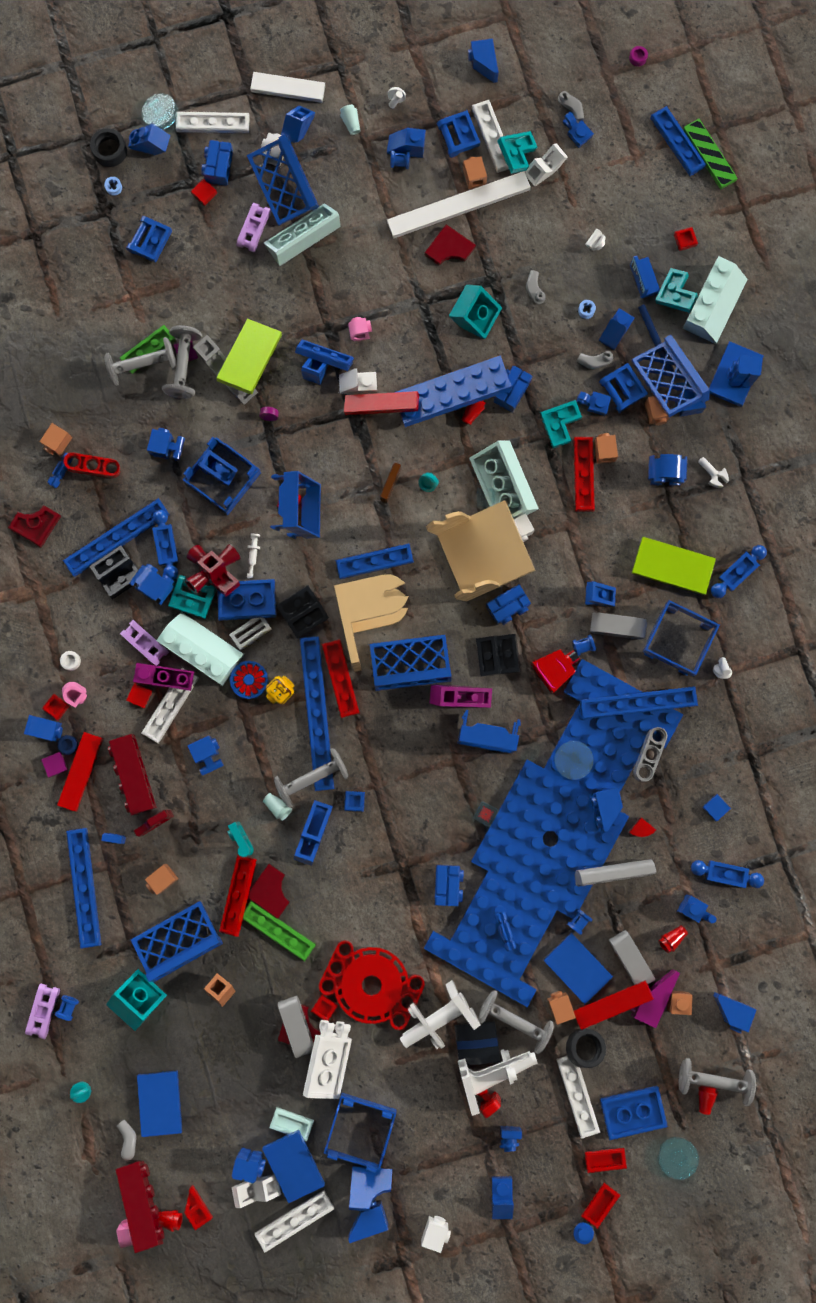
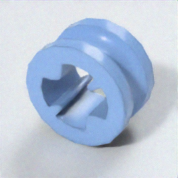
[104,177,122,196]
[578,300,596,319]

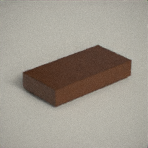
[380,463,401,503]

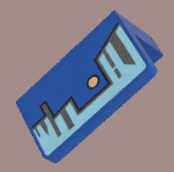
[630,256,660,299]

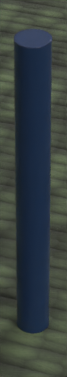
[638,304,674,372]

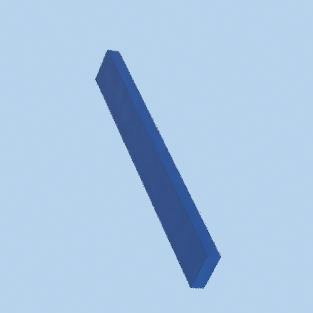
[300,636,334,791]

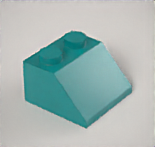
[449,285,502,339]
[106,969,167,1031]

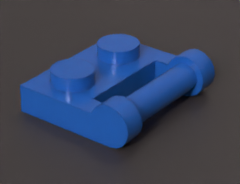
[437,110,480,157]
[126,216,172,263]
[599,363,648,413]

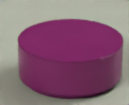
[629,46,648,66]
[259,407,279,421]

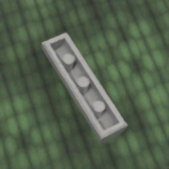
[575,859,656,887]

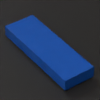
[295,339,354,371]

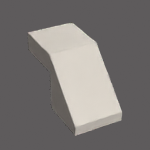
[524,144,568,186]
[232,1174,281,1208]

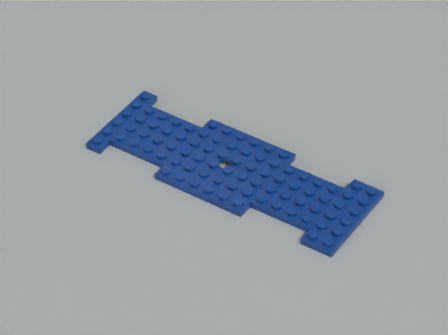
[424,659,683,1007]

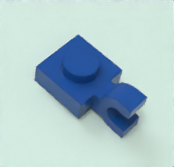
[563,111,594,148]
[576,391,611,416]

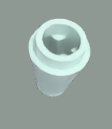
[340,104,361,135]
[263,793,292,821]

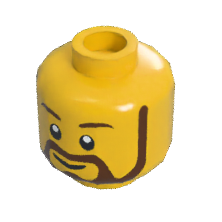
[266,676,294,704]

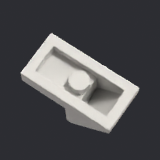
[339,368,377,394]

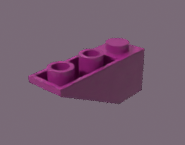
[133,663,194,691]

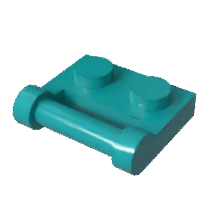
[168,575,216,619]
[227,822,254,857]

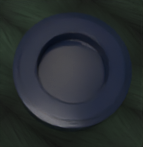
[57,735,78,755]

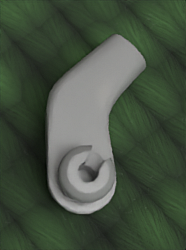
[558,91,584,123]
[526,270,545,304]
[576,351,613,370]
[116,1120,136,1161]

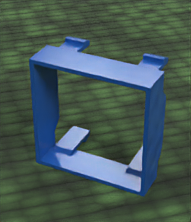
[183,437,261,515]
[270,471,321,539]
[642,600,720,676]
[457,710,521,754]
[324,1093,397,1173]

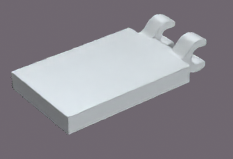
[303,1020,352,1099]

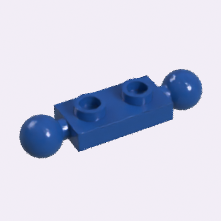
[152,510,179,580]
[711,545,767,598]
[691,860,764,888]

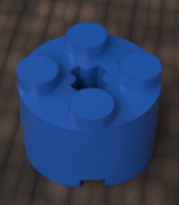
[648,454,687,486]
[129,564,174,605]

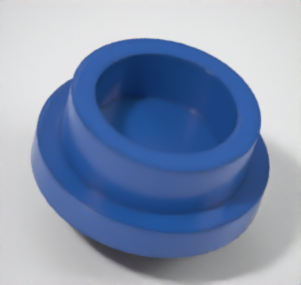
[499,1139,519,1152]
[573,1222,594,1244]

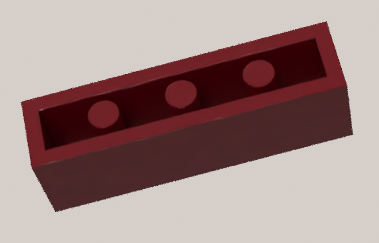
[108,734,157,816]
[115,1161,164,1253]

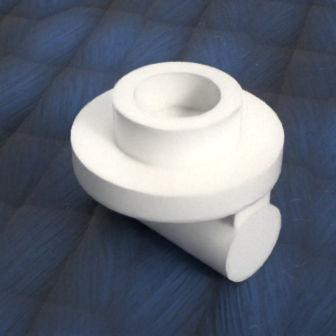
[387,87,406,109]
[585,229,605,251]
[713,657,732,679]

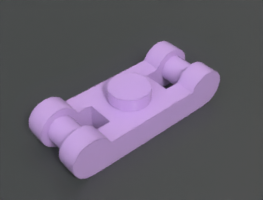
[236,203,271,252]
[120,620,169,666]
[25,984,60,1039]

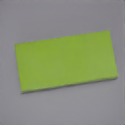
[216,319,282,395]
[631,537,716,595]

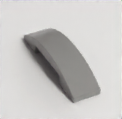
[193,335,258,405]

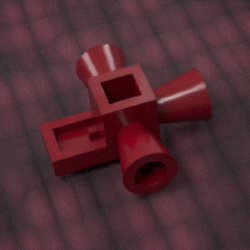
[185,544,241,597]

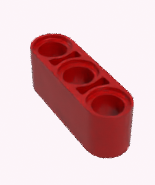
[64,453,121,478]

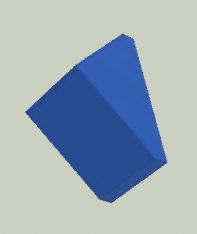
[301,358,328,385]

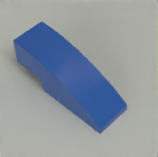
[294,800,333,866]

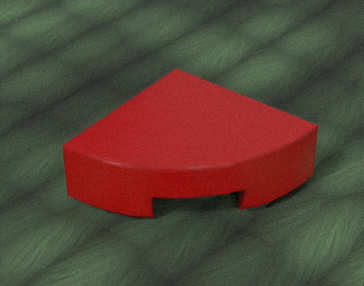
[628,817,656,837]

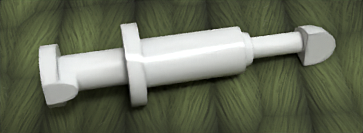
[247,533,260,579]

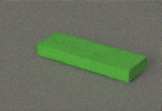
[120,325,176,374]

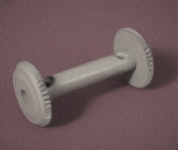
[162,325,202,398]
[104,337,176,386]
[274,748,348,808]
[478,991,554,1054]
[679,1058,756,1106]

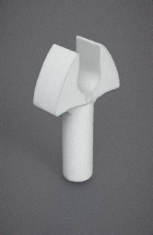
[698,457,729,488]

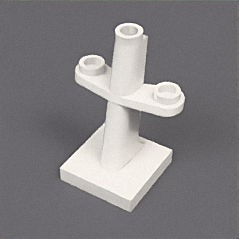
[400,980,480,1049]
[458,1049,538,1116]

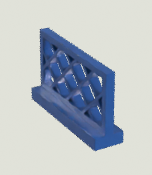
[247,134,319,226]
[631,335,710,417]
[370,635,452,691]
[131,901,223,983]

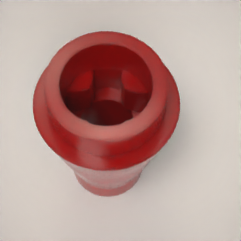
[461,401,486,425]
[658,925,688,953]
[698,1085,719,1115]
[158,1210,183,1232]

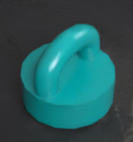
[418,472,439,492]
[70,1081,91,1103]

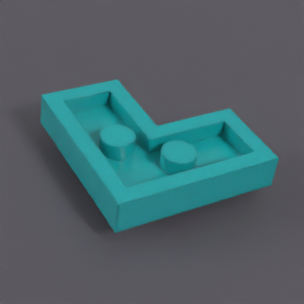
[497,131,538,174]
[655,268,698,313]
[540,400,582,448]

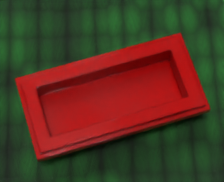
[585,1148,627,1173]
[581,1183,620,1229]

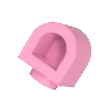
[348,317,372,341]
[62,682,87,708]
[116,1219,133,1248]

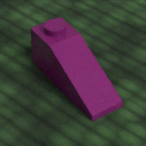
[429,684,492,708]
[630,969,680,1028]

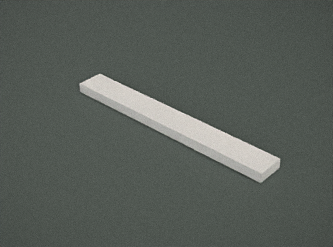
[387,171,531,239]

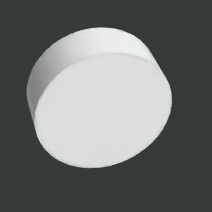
[60,651,81,671]

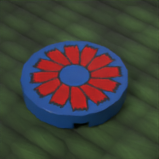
[230,661,268,699]

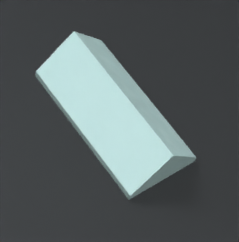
[264,203,340,266]

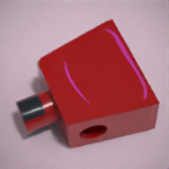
[531,650,580,694]

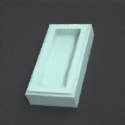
[269,1107,314,1141]

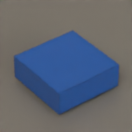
[344,791,365,812]
[702,794,731,822]
[101,833,126,844]
[500,1126,522,1140]

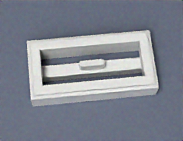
[229,618,272,651]

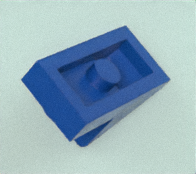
[599,308,635,350]
[198,449,238,486]
[585,581,616,607]
[492,1176,514,1219]

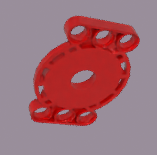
[319,940,425,1030]

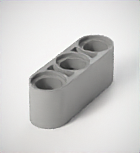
[590,613,647,640]
[633,727,667,782]
[609,930,655,985]
[278,996,314,1058]

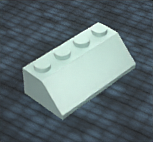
[683,256,748,344]
[469,441,539,519]
[156,612,245,686]

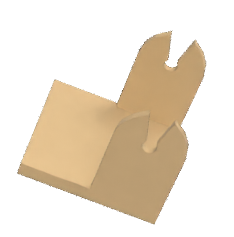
[426,500,536,602]
[334,574,409,672]

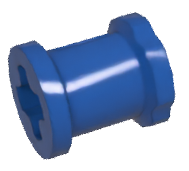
[390,151,410,169]
[572,635,596,656]
[567,909,592,935]
[55,995,79,1021]

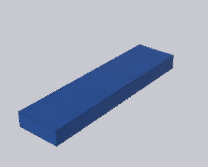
[650,106,706,176]
[335,544,414,580]

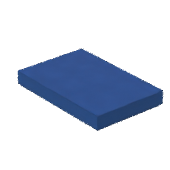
[709,341,764,407]
[218,579,276,621]
[543,933,613,1004]
[137,1070,182,1137]
[600,1086,668,1140]
[262,1130,325,1203]

